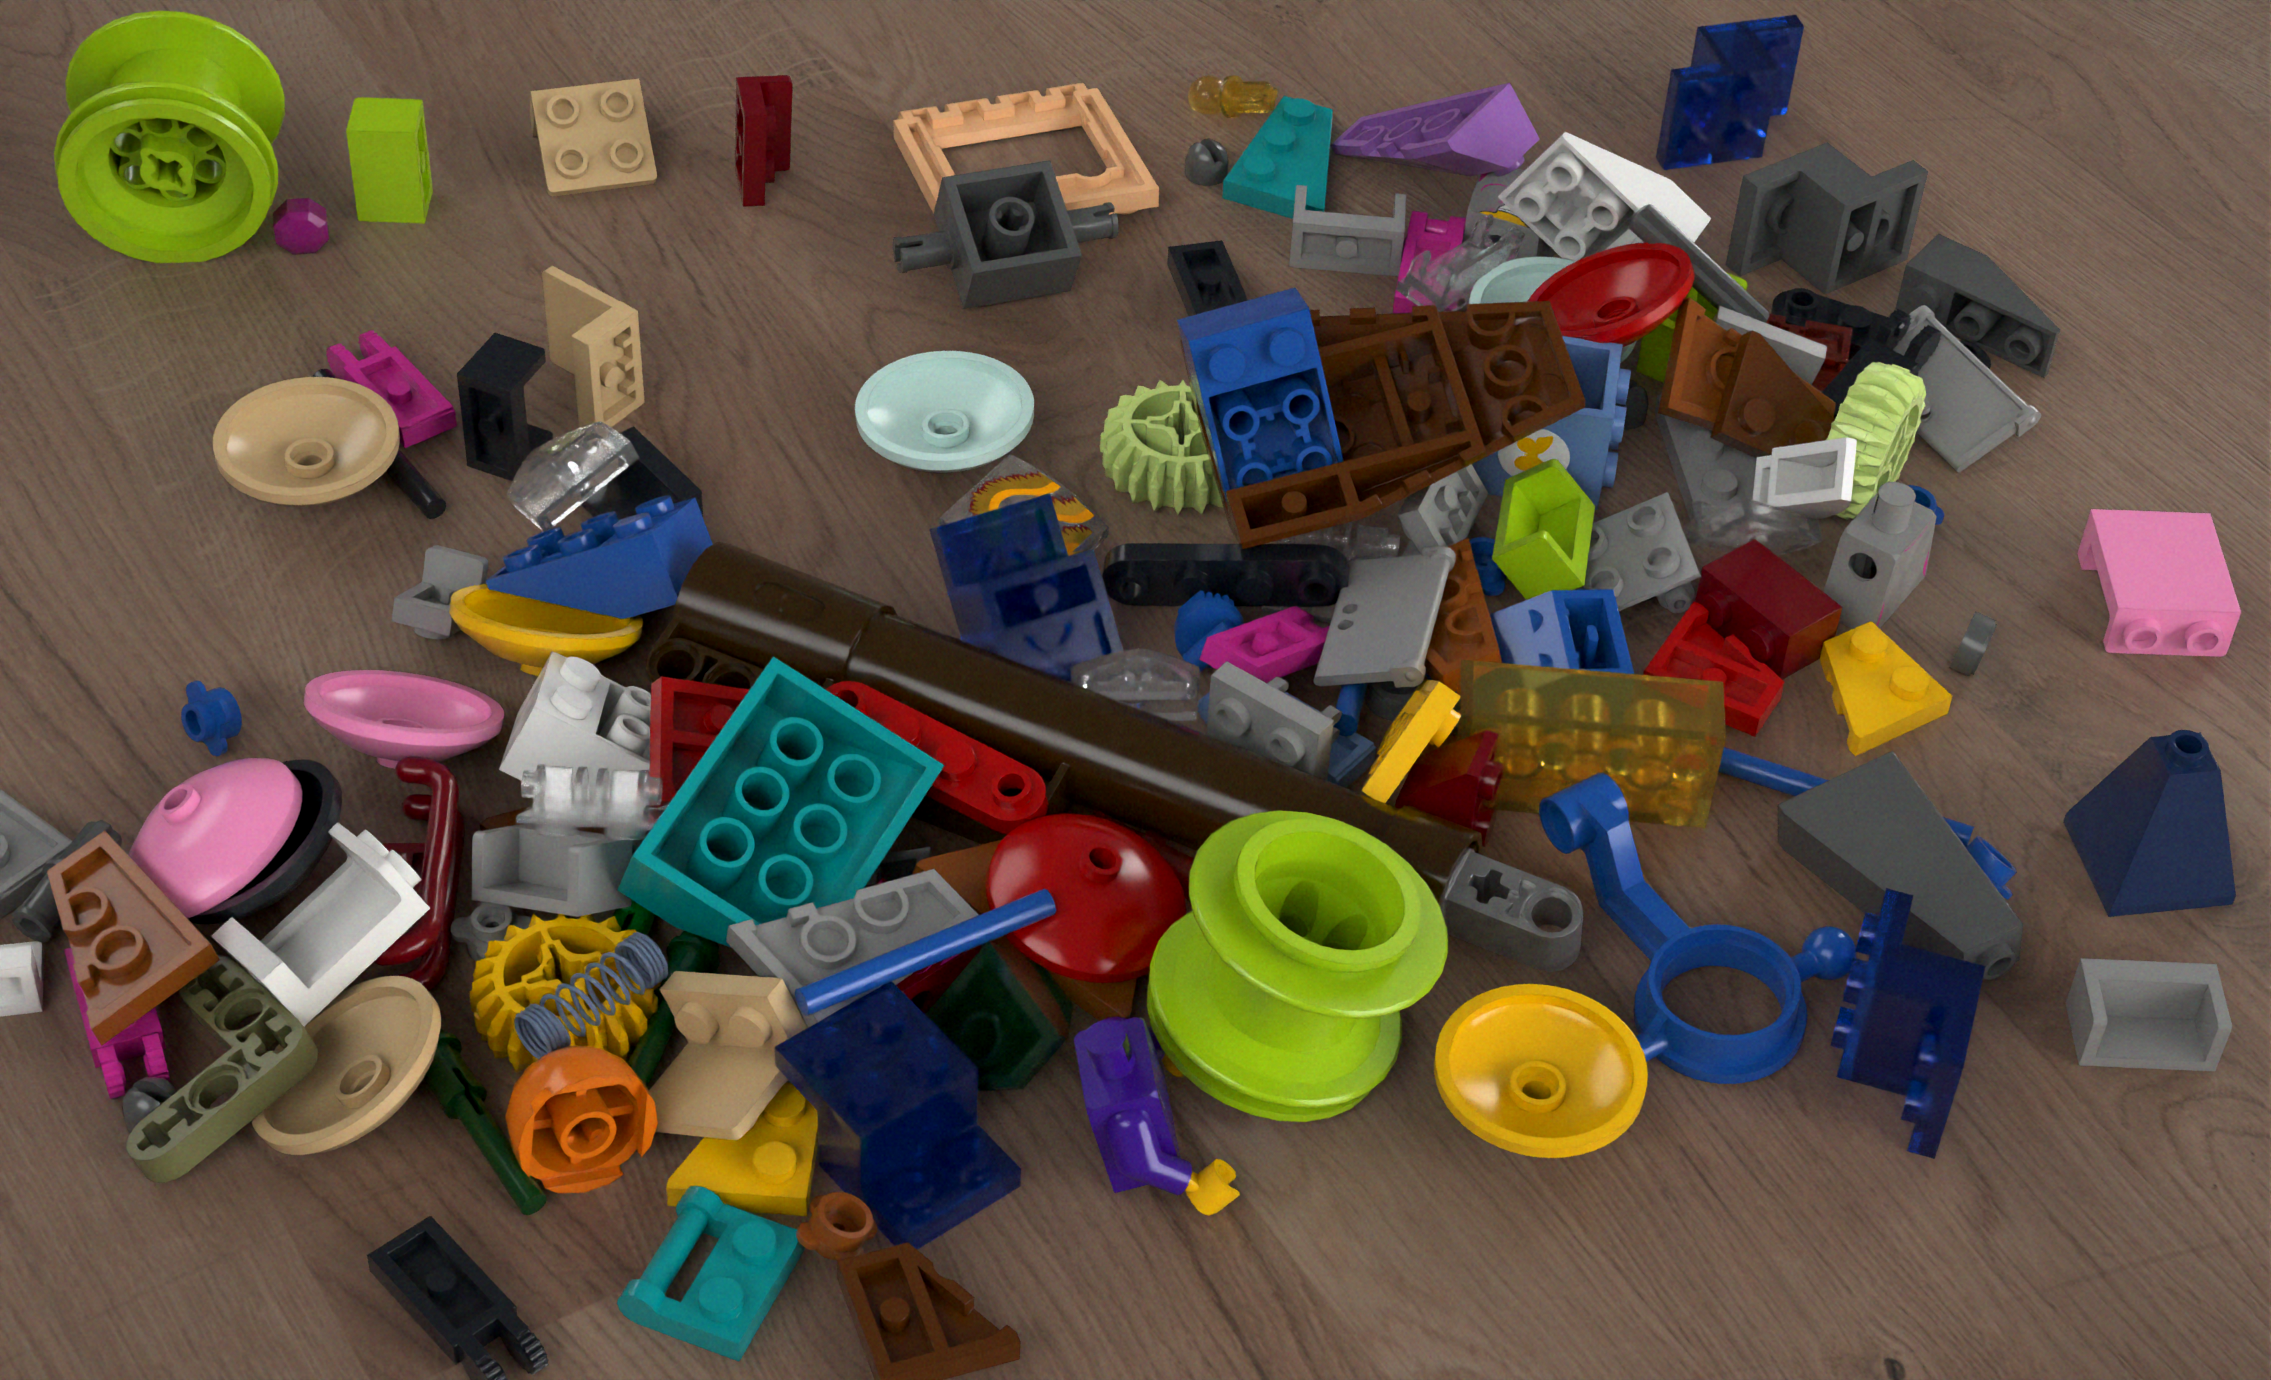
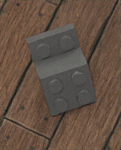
[1726,142,1928,294]

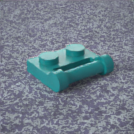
[617,1186,805,1362]

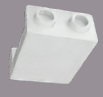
[211,822,430,1027]

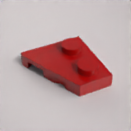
[1640,601,1785,737]

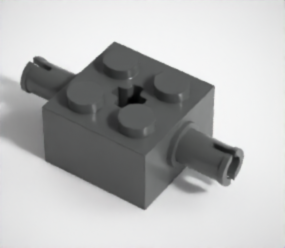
[892,160,1119,309]

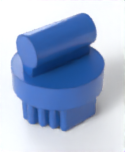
[1174,591,1244,674]

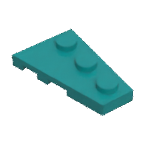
[1222,96,1333,219]

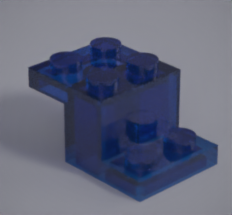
[1656,15,1804,170]
[929,493,1129,685]
[1830,888,1986,1159]
[774,981,1021,1250]

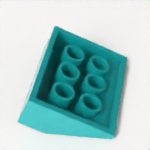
[617,656,944,948]

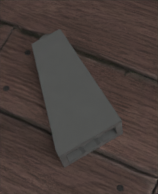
[1778,751,2023,988]

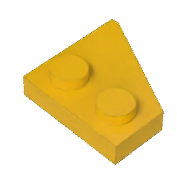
[1819,621,1953,756]
[666,1082,825,1216]

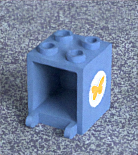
[1472,336,1631,510]

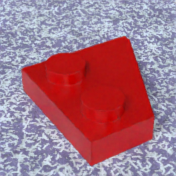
[649,676,749,808]

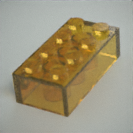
[1449,660,1726,828]

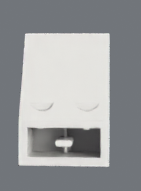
[1498,132,1711,262]
[499,651,651,802]

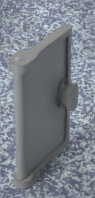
[1893,305,2041,473]
[1313,546,1456,688]

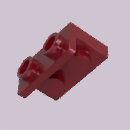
[734,75,793,207]

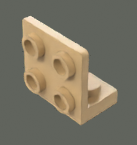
[530,78,657,196]
[542,266,645,438]
[649,971,815,1140]

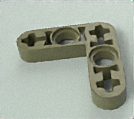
[126,956,319,1183]

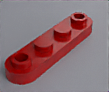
[826,681,1048,834]

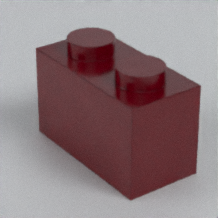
[1695,539,1843,680]

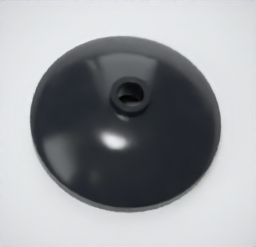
[188,759,342,924]

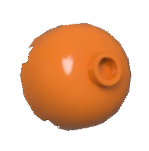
[505,1046,658,1193]

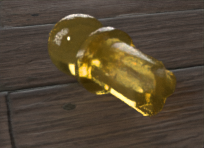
[1188,75,1278,118]

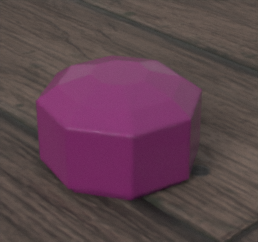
[273,198,329,255]

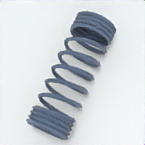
[514,932,668,1059]

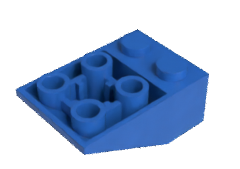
[1177,288,1344,503]
[486,495,713,619]
[1425,589,1635,736]

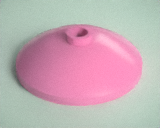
[304,670,504,769]
[128,758,302,919]

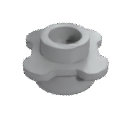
[451,902,531,961]

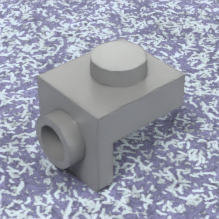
[392,545,488,639]

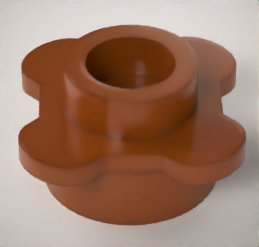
[796,1192,877,1261]

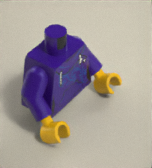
[1074,1017,1240,1216]

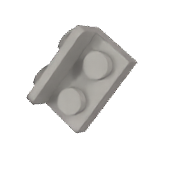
[1397,464,1488,556]

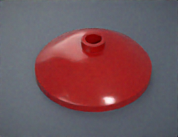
[1527,242,1695,347]
[985,813,1187,983]

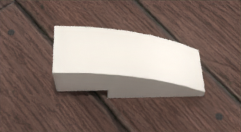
[1751,437,1857,524]

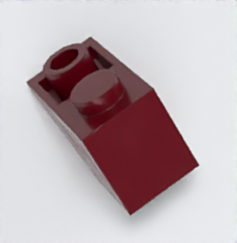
[1395,730,1504,847]

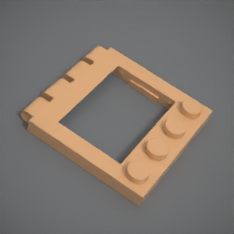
[893,83,1159,215]

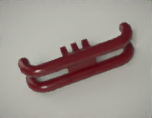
[374,757,465,992]

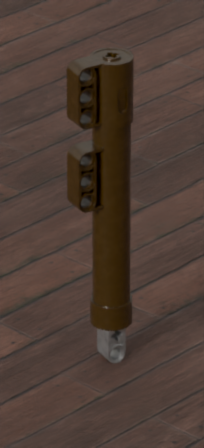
[646,542,1583,972]

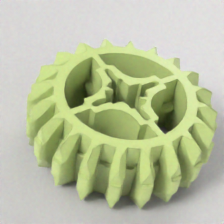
[1826,362,1926,520]
[1100,379,1223,515]

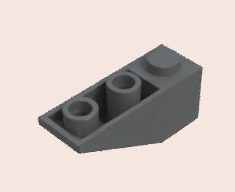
[1895,234,2060,378]

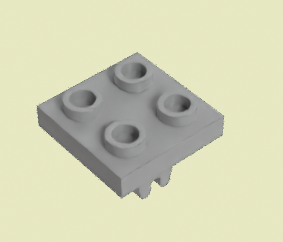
[1206,661,1342,780]

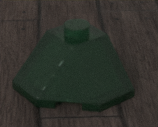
[901,941,1074,1092]

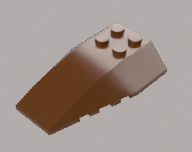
[1180,301,1586,549]

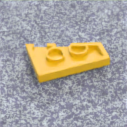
[1362,679,1461,803]

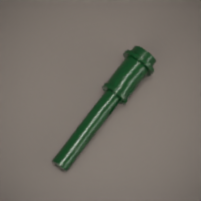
[628,931,721,1087]
[424,1029,547,1215]

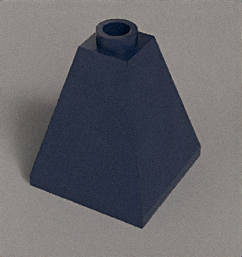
[2063,730,2236,917]

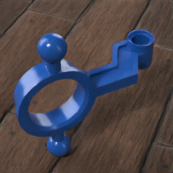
[1539,773,1856,1084]

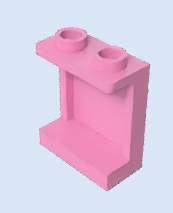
[2077,509,2241,657]

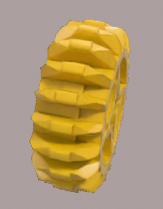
[470,913,661,1072]

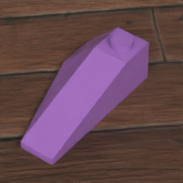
[1330,83,1540,176]

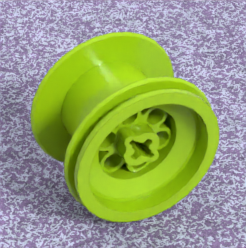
[54,10,285,263]
[1147,810,1448,1122]

